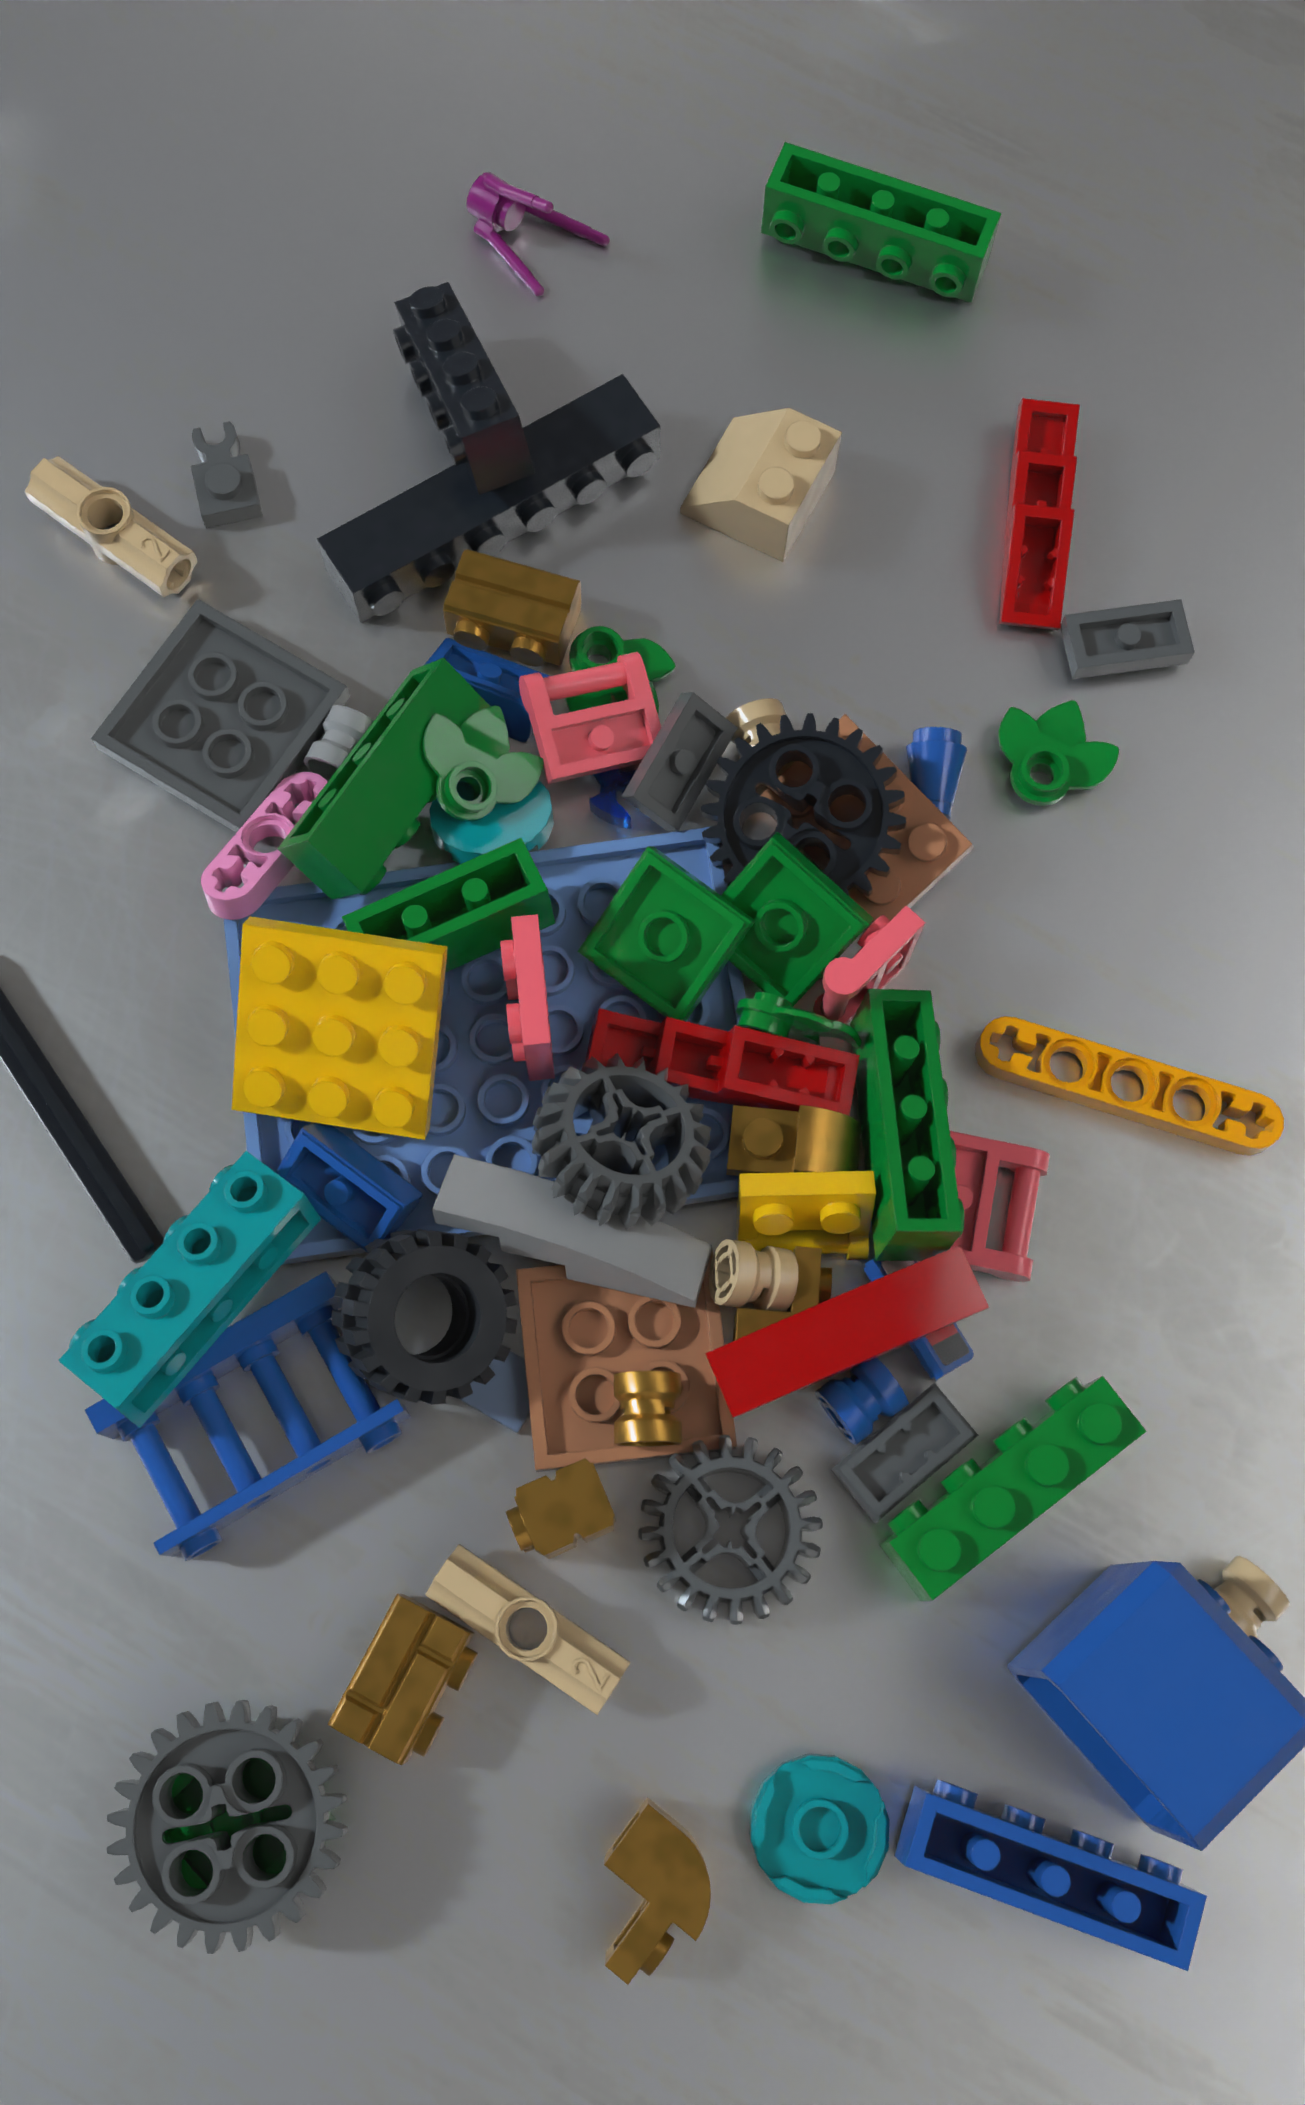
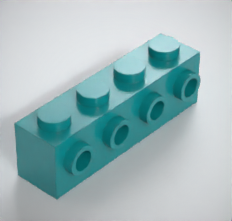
[58,1151,321,1428]

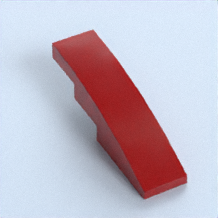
[999,398,1080,630]
[585,1008,860,1116]
[705,1245,989,1418]

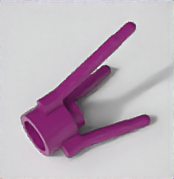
[466,172,610,297]

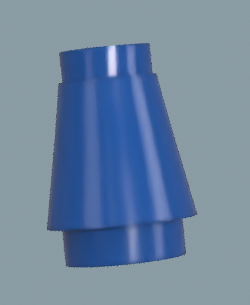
[906,727,967,819]

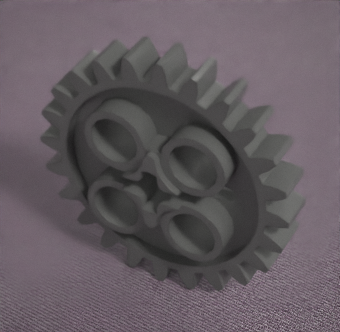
[107,1700,348,1954]

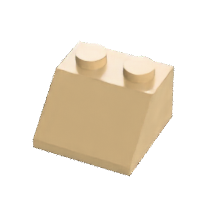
[680,408,842,562]

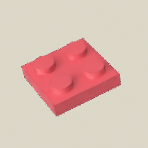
[500,914,555,1081]

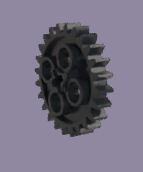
[701,713,906,897]

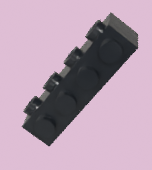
[393,282,535,495]

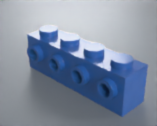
[894,1779,1207,1971]

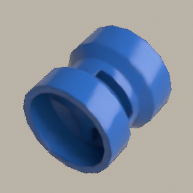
[815,1358,909,1445]

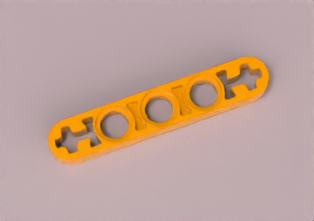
[975,1016,1284,1156]

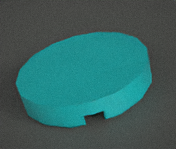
[429,780,554,864]
[749,1754,890,1905]

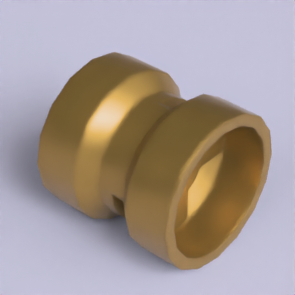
[614,1371,682,1447]

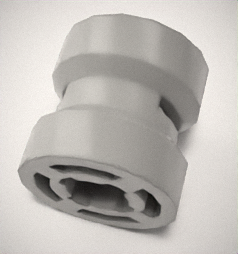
[303,705,373,782]

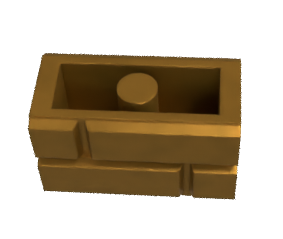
[443,549,581,667]
[505,1458,616,1559]
[327,1594,478,1766]

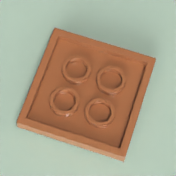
[516,1248,737,1472]

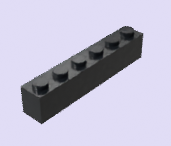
[317,374,661,623]

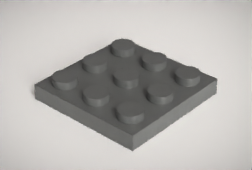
[91,599,350,833]

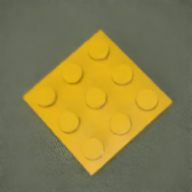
[232,916,448,1140]

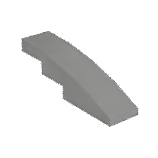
[432,1154,712,1308]

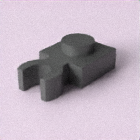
[191,421,263,528]

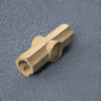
[25,456,197,598]
[425,1544,631,1715]

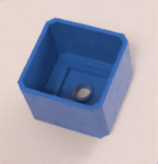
[1007,1561,1305,1851]

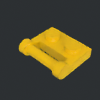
[736,1171,876,1260]

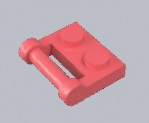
[519,652,661,784]
[813,905,926,1024]
[950,1131,1050,1282]

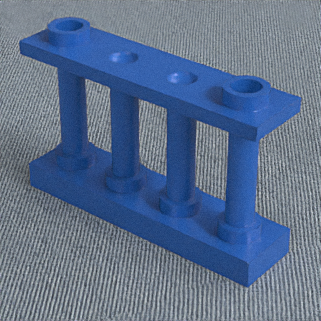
[85,1271,411,1561]

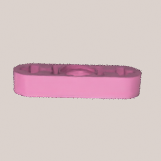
[201,772,327,920]

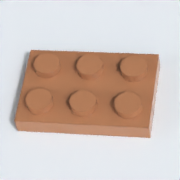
[760,714,974,923]

